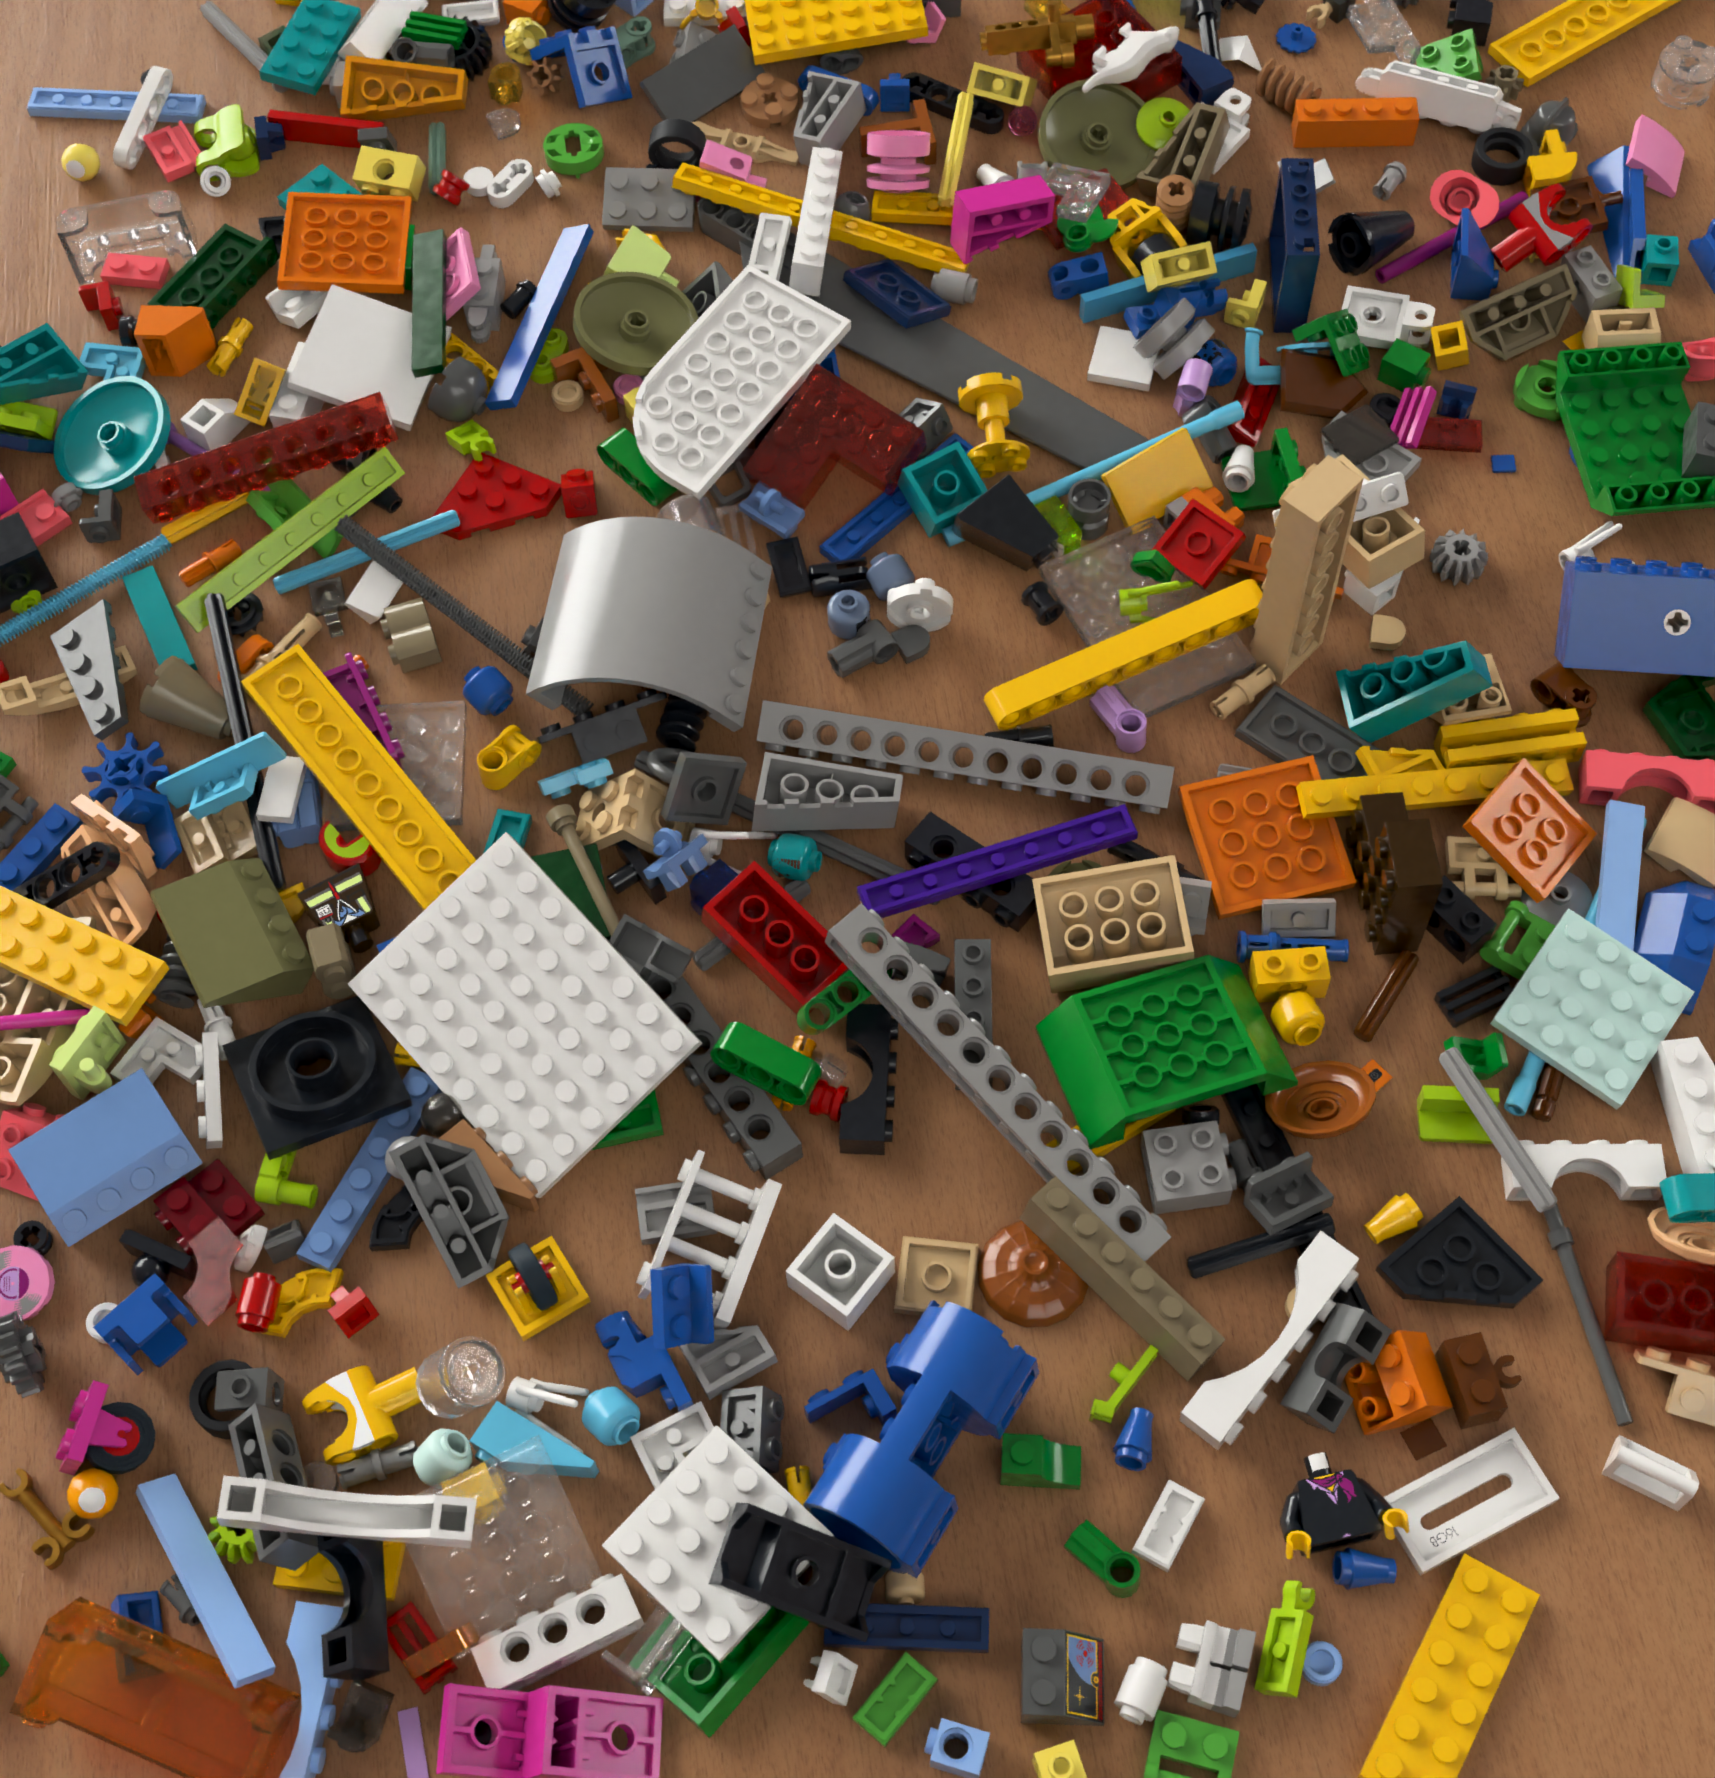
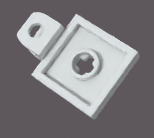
[1201,88,1251,174]
[1341,285,1436,350]

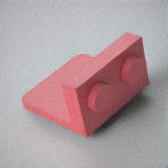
[0,1103,64,1201]

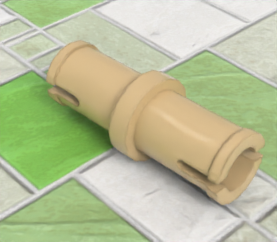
[1210,664,1276,720]

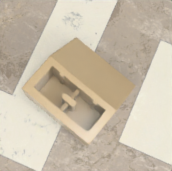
[1582,307,1661,349]
[1430,653,1512,726]

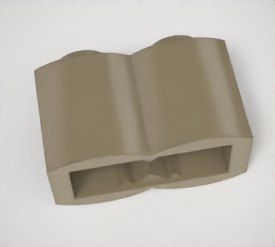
[380,597,442,673]
[306,923,357,999]

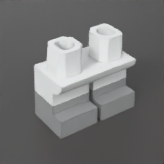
[1167,1620,1256,1718]

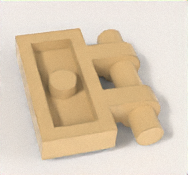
[1445,836,1522,901]

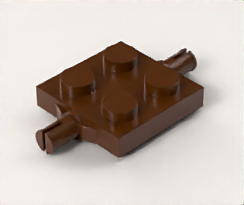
[1530,176,1623,234]

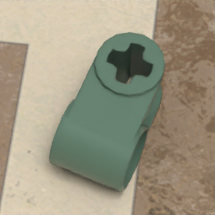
[616,16,656,69]

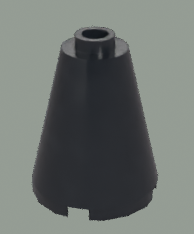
[1328,210,1415,276]

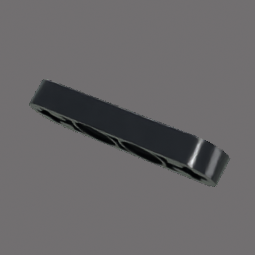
[902,72,1004,135]
[13,841,120,909]

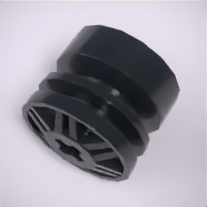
[547,0,616,33]
[1186,180,1252,251]

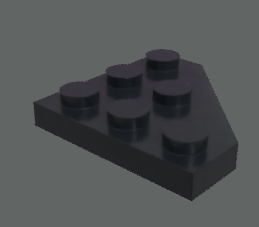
[1375,1196,1543,1309]

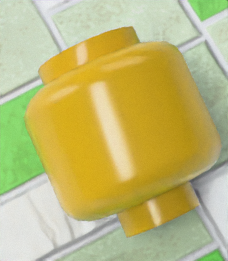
[1270,991,1325,1046]

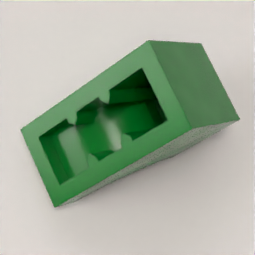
[1000,1433,1081,1490]

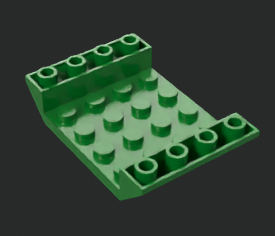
[1556,342,1715,516]
[1035,955,1298,1150]

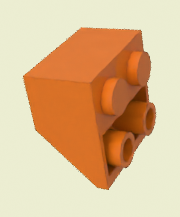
[134,305,218,377]
[1344,1330,1453,1435]

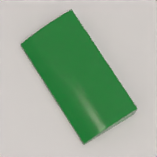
[644,1607,810,1739]

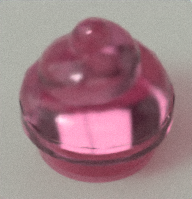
[1008,105,1037,136]

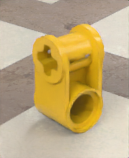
[477,724,542,790]

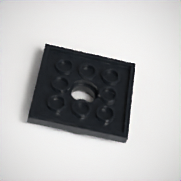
[222,996,412,1160]

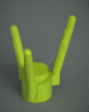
[1119,580,1194,623]

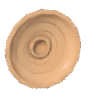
[1647,1206,1715,1268]

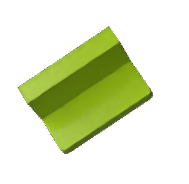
[1616,265,1665,308]
[1417,1085,1500,1144]

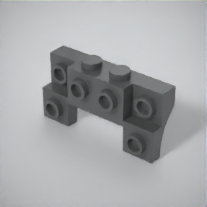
[609,914,695,984]

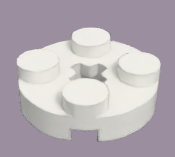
[887,578,953,632]

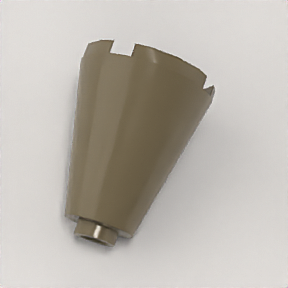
[139,656,233,740]

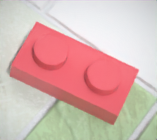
[100,253,170,289]

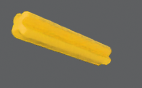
[161,485,249,545]

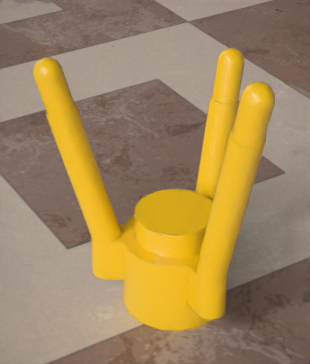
[679,0,724,29]

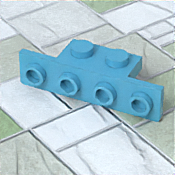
[156,732,287,820]

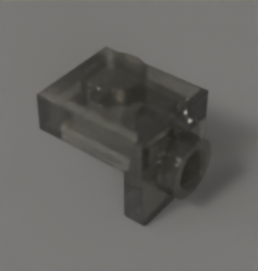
[327,1680,395,1752]

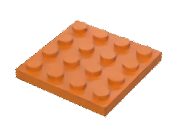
[277,192,412,294]
[1177,755,1357,920]

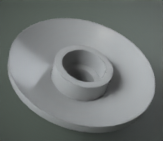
[1521,872,1593,926]

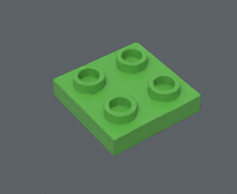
[1414,28,1484,81]

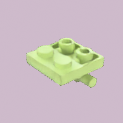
[49,1006,127,1101]

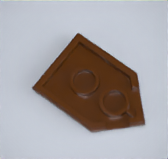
[1281,349,1369,419]

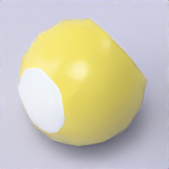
[61,144,101,182]

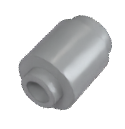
[931,268,978,305]

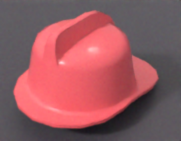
[1430,170,1500,228]
[1682,337,1715,382]

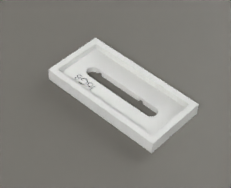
[1384,1428,1559,1576]

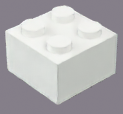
[786,1213,895,1331]

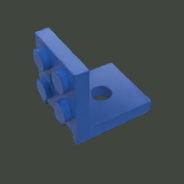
[529,26,633,109]

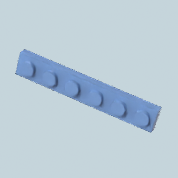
[296,1067,442,1272]

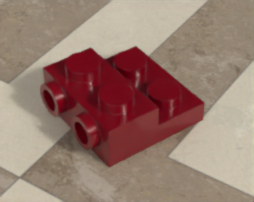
[153,1158,265,1263]

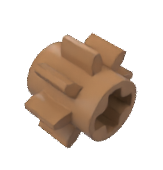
[526,57,565,95]

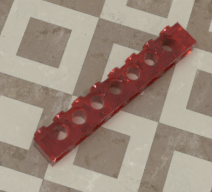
[133,392,398,524]

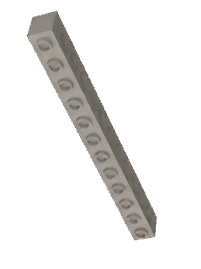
[756,700,1175,814]
[825,903,1171,1261]

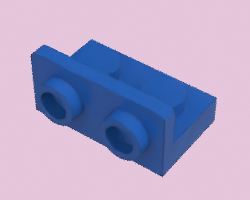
[650,1263,714,1349]

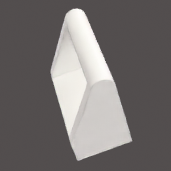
[1602,1435,1699,1511]

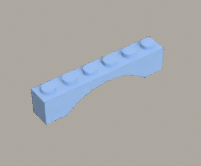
[279,1601,344,1778]

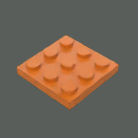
[1462,758,1597,903]

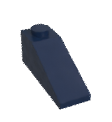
[1158,40,1234,106]

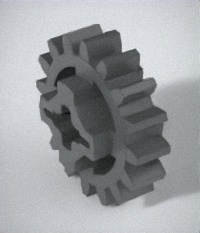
[0,1311,47,1398]

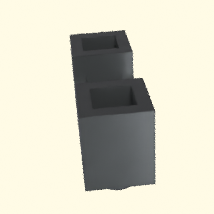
[1280,1303,1392,1433]

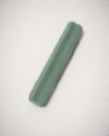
[428,122,446,195]

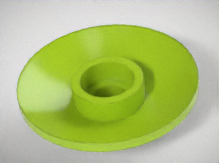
[1136,97,1190,151]

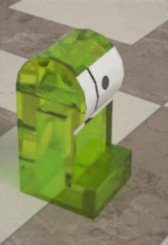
[1034,495,1082,562]

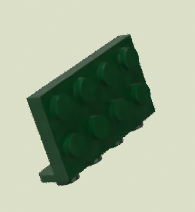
[147,223,280,329]

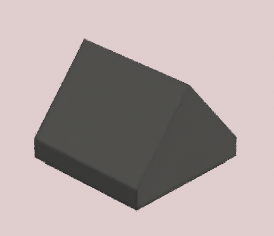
[263,1219,306,1264]

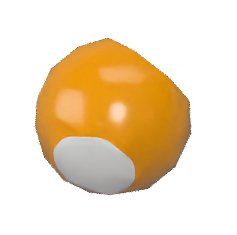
[67,1468,119,1519]

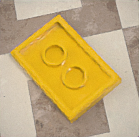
[1100,428,1213,534]

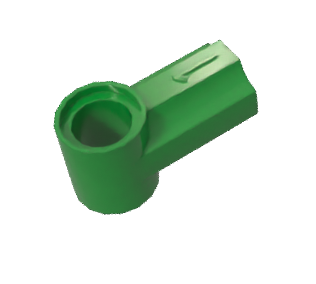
[1064,1520,1141,1598]

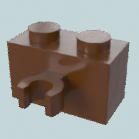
[1435,1332,1522,1429]

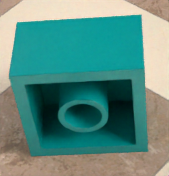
[897,441,988,538]

